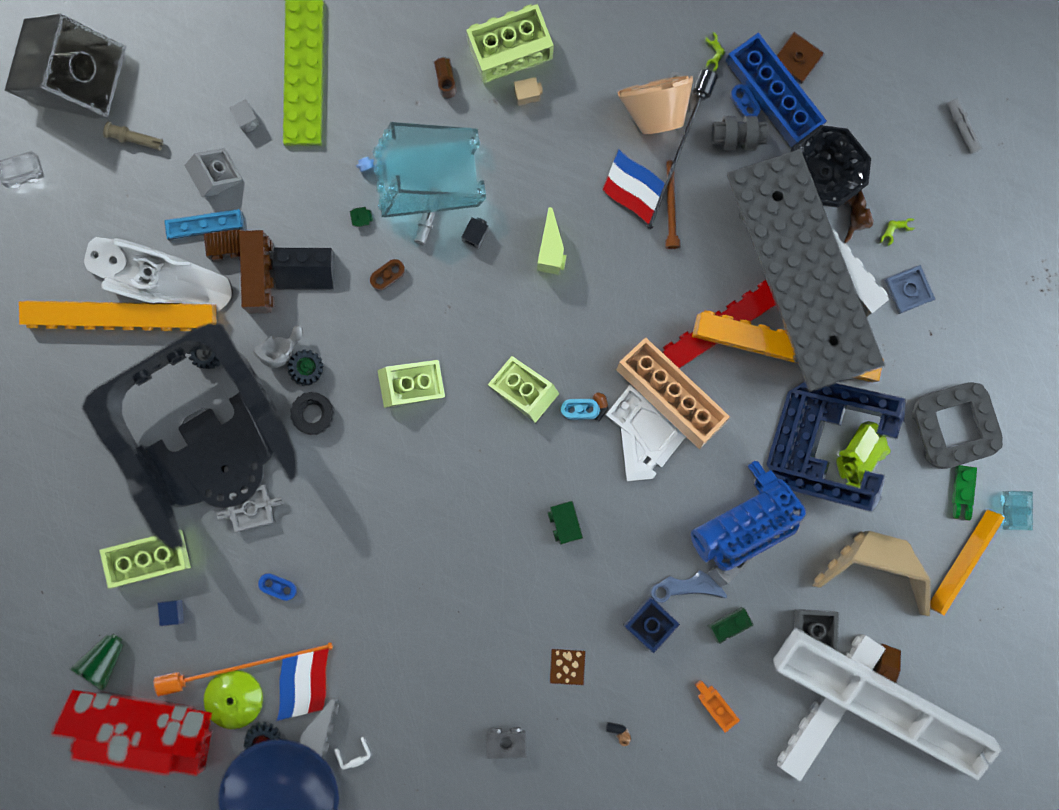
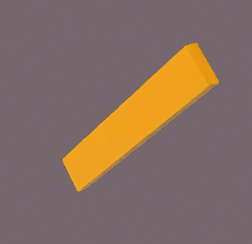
[930,510,1005,615]

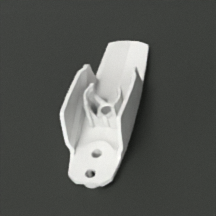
[84,237,232,311]

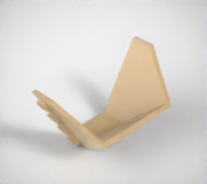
[812,531,930,616]

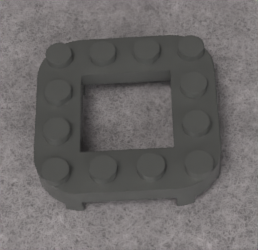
[912,382,1003,469]

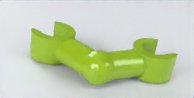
[705,32,725,72]
[879,218,915,246]

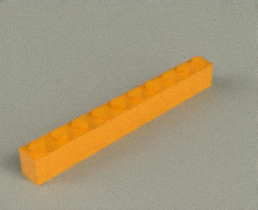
[19,300,217,331]
[692,310,884,383]

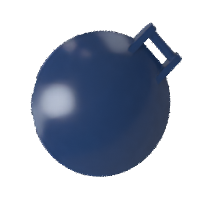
[218,739,339,810]

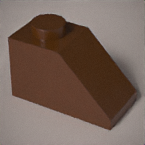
[873,644,901,683]

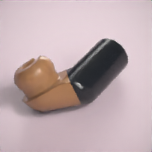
[606,722,631,746]

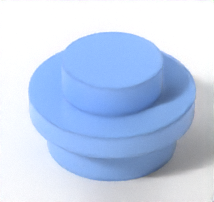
[356,157,374,172]

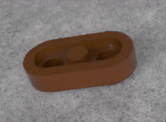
[370,259,405,290]

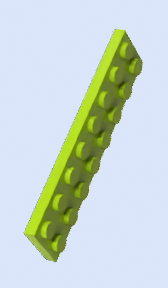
[283,0,324,146]

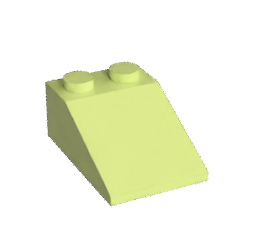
[537,207,567,275]
[488,356,559,423]
[377,360,445,408]

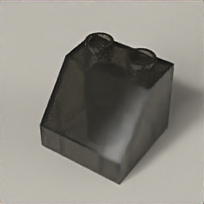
[4,14,127,118]

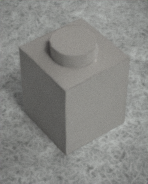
[229,99,260,133]

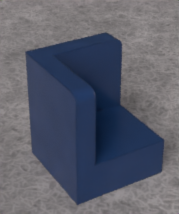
[158,600,184,626]

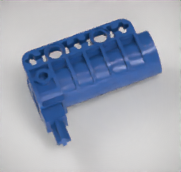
[691,461,806,571]

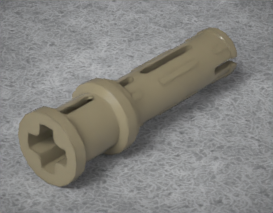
[103,121,163,151]

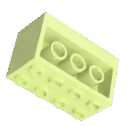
[466,4,554,84]

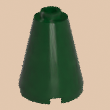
[70,634,124,691]

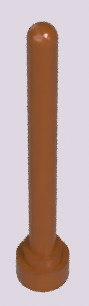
[665,160,680,249]

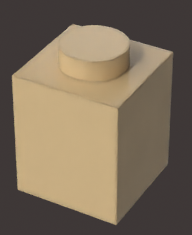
[514,77,543,106]

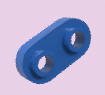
[730,84,760,118]
[258,574,297,601]

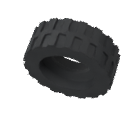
[290,392,334,435]

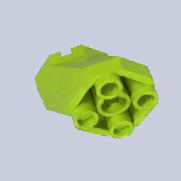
[836,421,891,488]

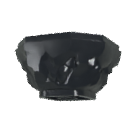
[790,125,871,208]

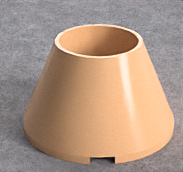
[617,76,693,134]

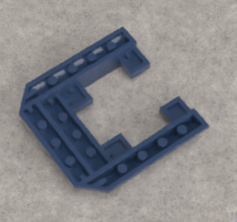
[766,382,905,512]

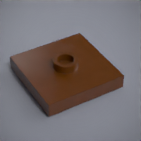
[777,32,824,84]

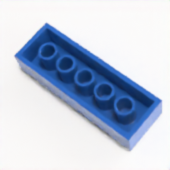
[725,32,827,147]

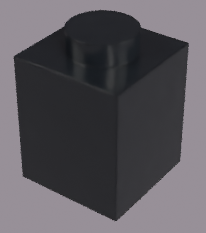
[461,217,489,249]

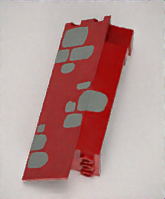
[51,689,213,776]

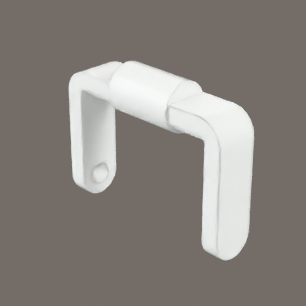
[334,737,371,769]

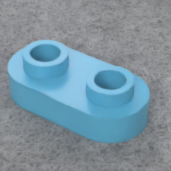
[561,399,600,420]

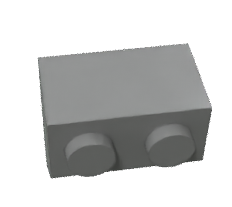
[184,148,242,198]

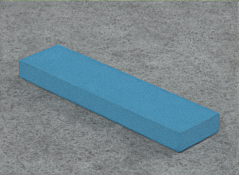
[164,209,243,240]

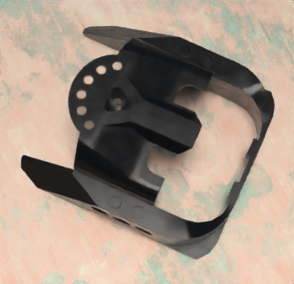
[82,323,297,549]

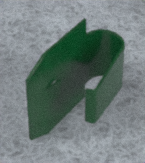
[350,207,373,227]

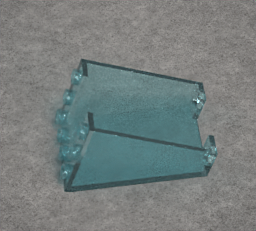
[373,122,486,218]

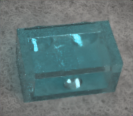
[1000,491,1033,531]

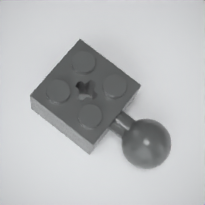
[794,609,839,651]

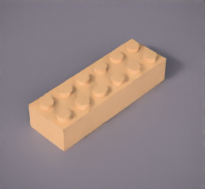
[616,337,730,449]

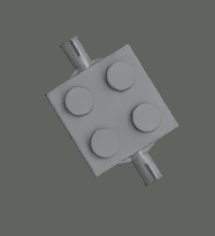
[217,485,283,532]

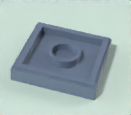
[885,265,936,314]

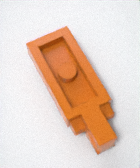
[695,680,740,733]

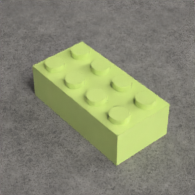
[100,530,191,588]

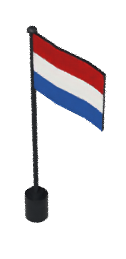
[603,69,718,229]

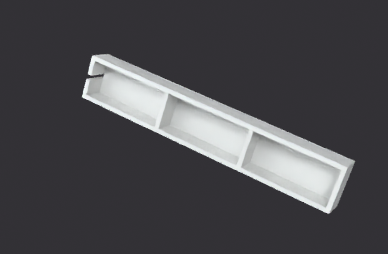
[773,628,1001,780]

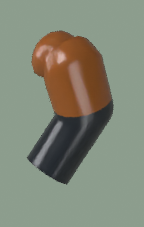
[593,392,608,422]

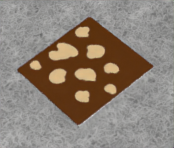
[550,649,585,685]

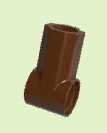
[434,57,456,98]

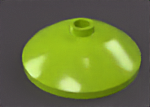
[204,670,263,729]

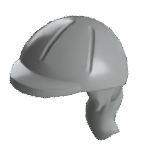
[253,326,303,368]

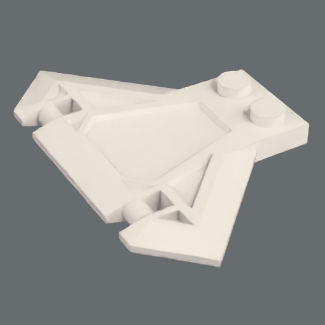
[605,385,686,481]

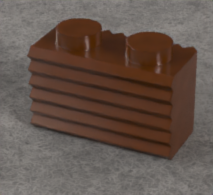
[204,229,243,262]

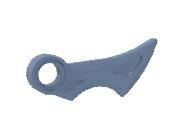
[650,570,727,603]

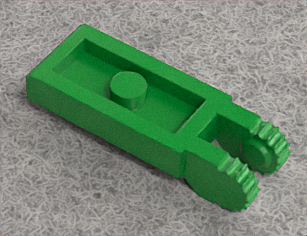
[952,465,977,521]

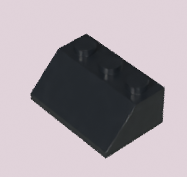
[273,247,334,290]

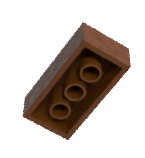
[240,230,275,314]

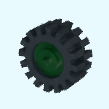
[287,349,324,386]

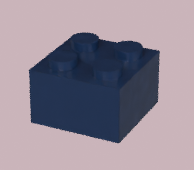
[623,597,680,654]

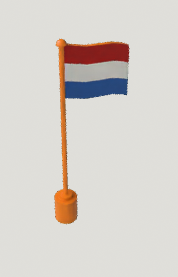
[154,642,333,721]

